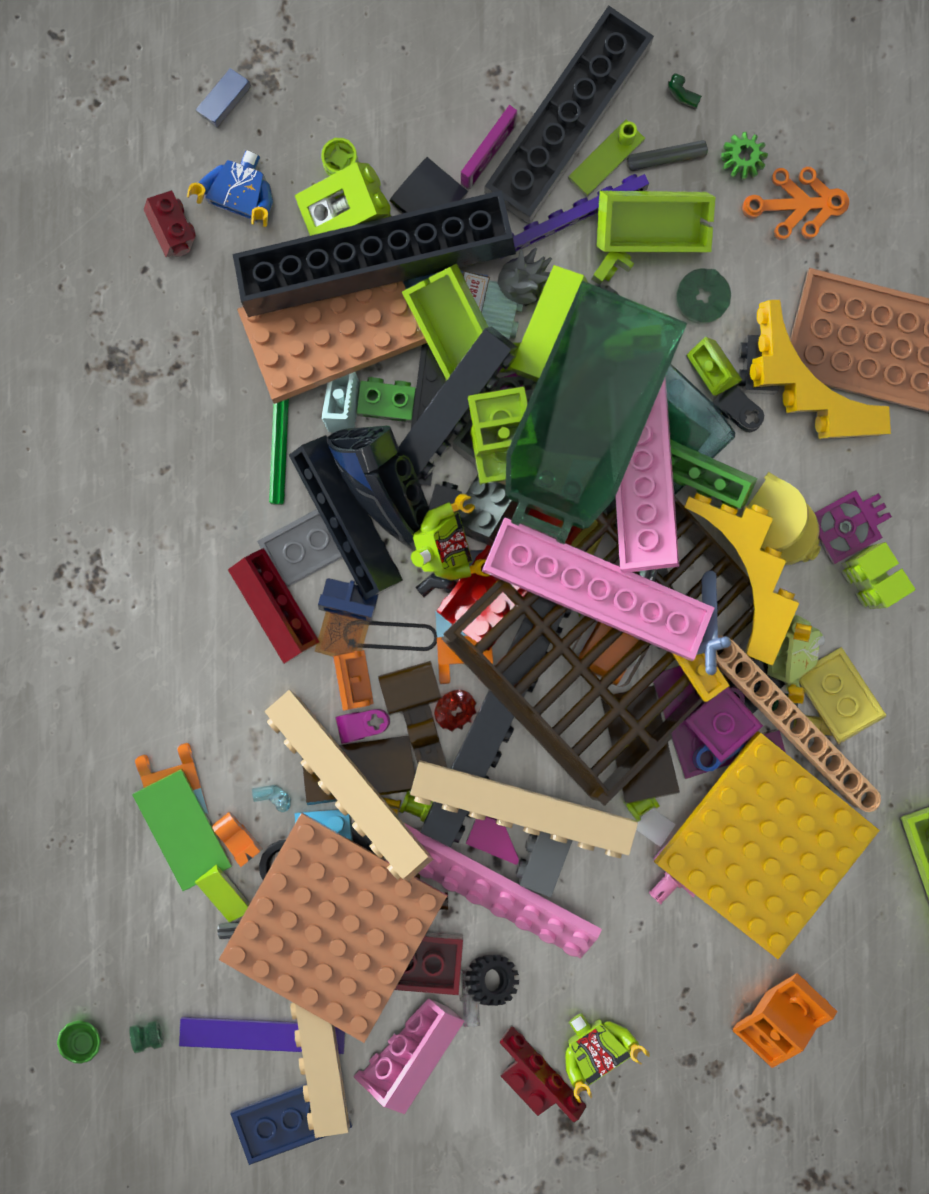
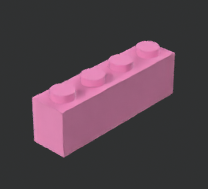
[353,998,464,1114]

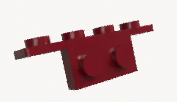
[500,1026,586,1123]

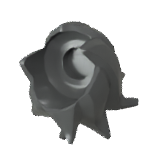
[497,248,552,306]

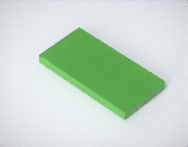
[132,769,232,891]

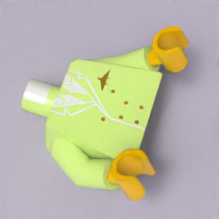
[767,615,825,704]

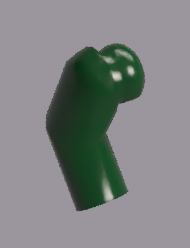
[668,73,702,109]

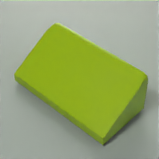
[687,337,742,396]
[195,864,250,923]

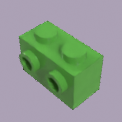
[357,377,416,423]

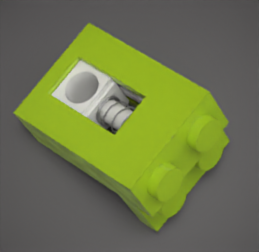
[294,162,391,236]

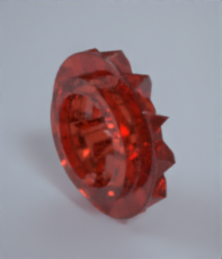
[434,690,477,732]

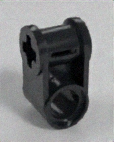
[711,385,765,433]

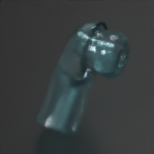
[252,785,291,812]

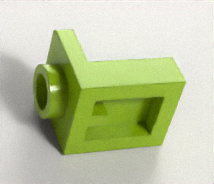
[591,252,634,285]

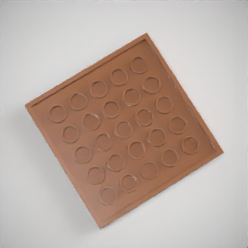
[219,813,447,1043]

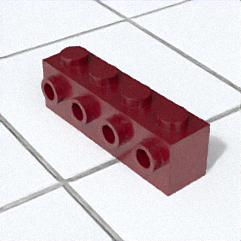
[228,548,320,664]

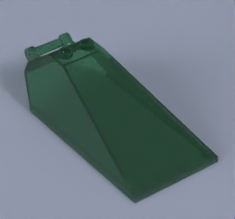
[505,281,687,545]

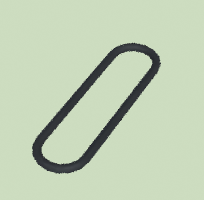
[343,620,437,651]

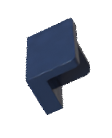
[318,578,379,623]

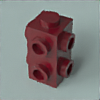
[144,190,196,258]

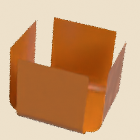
[572,621,650,687]

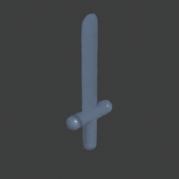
[696,571,731,675]

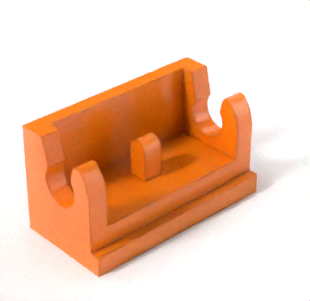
[333,650,374,711]

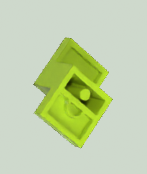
[468,387,536,485]

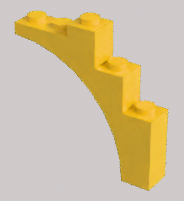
[750,300,891,439]
[684,493,799,666]

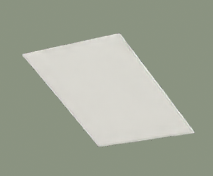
[636,809,676,847]

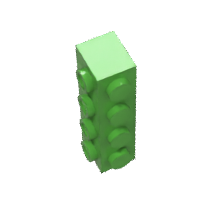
[670,440,758,509]

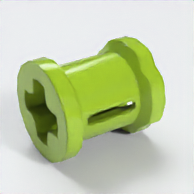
[399,791,433,822]
[623,798,660,822]

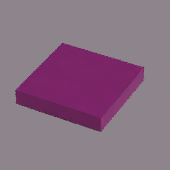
[684,687,763,763]

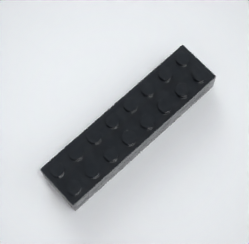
[484,5,654,224]

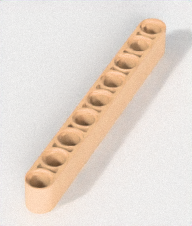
[716,635,881,812]

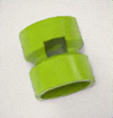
[321,138,358,176]

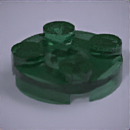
[676,268,731,324]

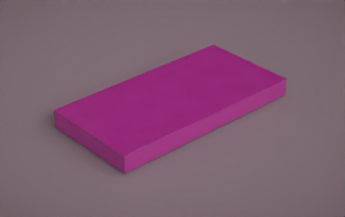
[653,665,736,779]

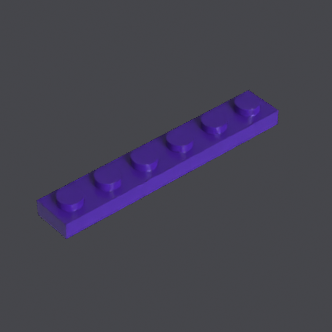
[500,174,649,260]

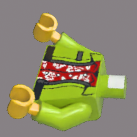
[411,494,489,580]
[565,1013,650,1103]

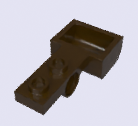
[378,661,448,768]

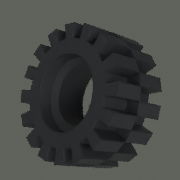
[465,955,519,1006]

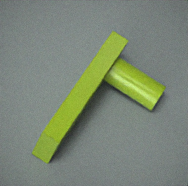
[568,119,645,197]

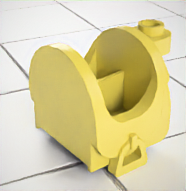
[747,472,821,565]

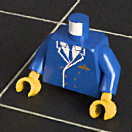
[187,151,273,227]

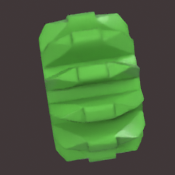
[721,132,768,180]

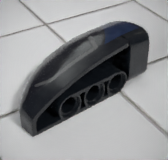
[327,425,430,551]

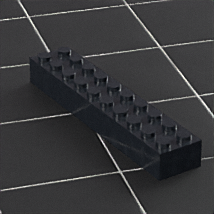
[233,190,516,317]
[420,597,572,847]

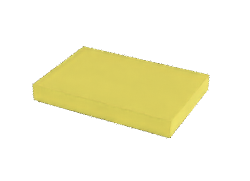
[799,647,886,745]

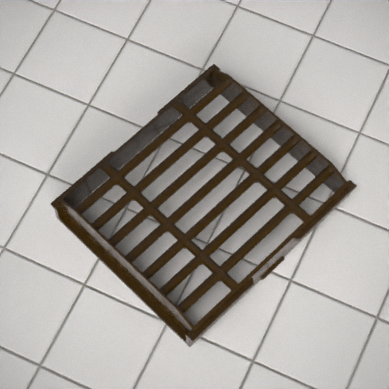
[441,468,754,806]

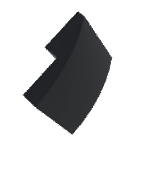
[389,157,469,213]

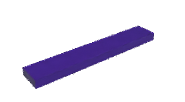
[179,1017,345,1054]

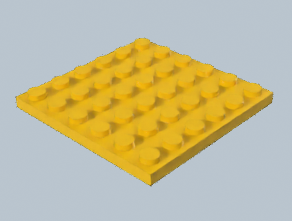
[654,731,880,959]

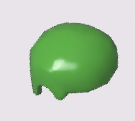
[57,1021,101,1064]

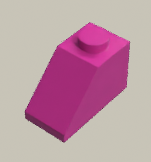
[466,816,519,865]

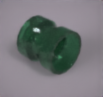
[129,1020,164,1054]

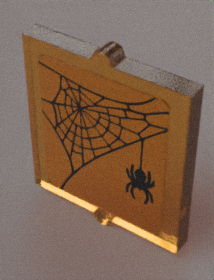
[315,612,370,658]

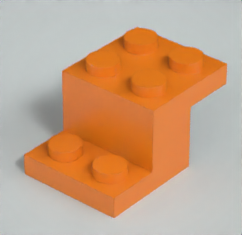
[732,973,838,1068]

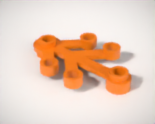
[742,167,849,240]

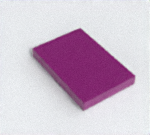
[461,105,517,190]

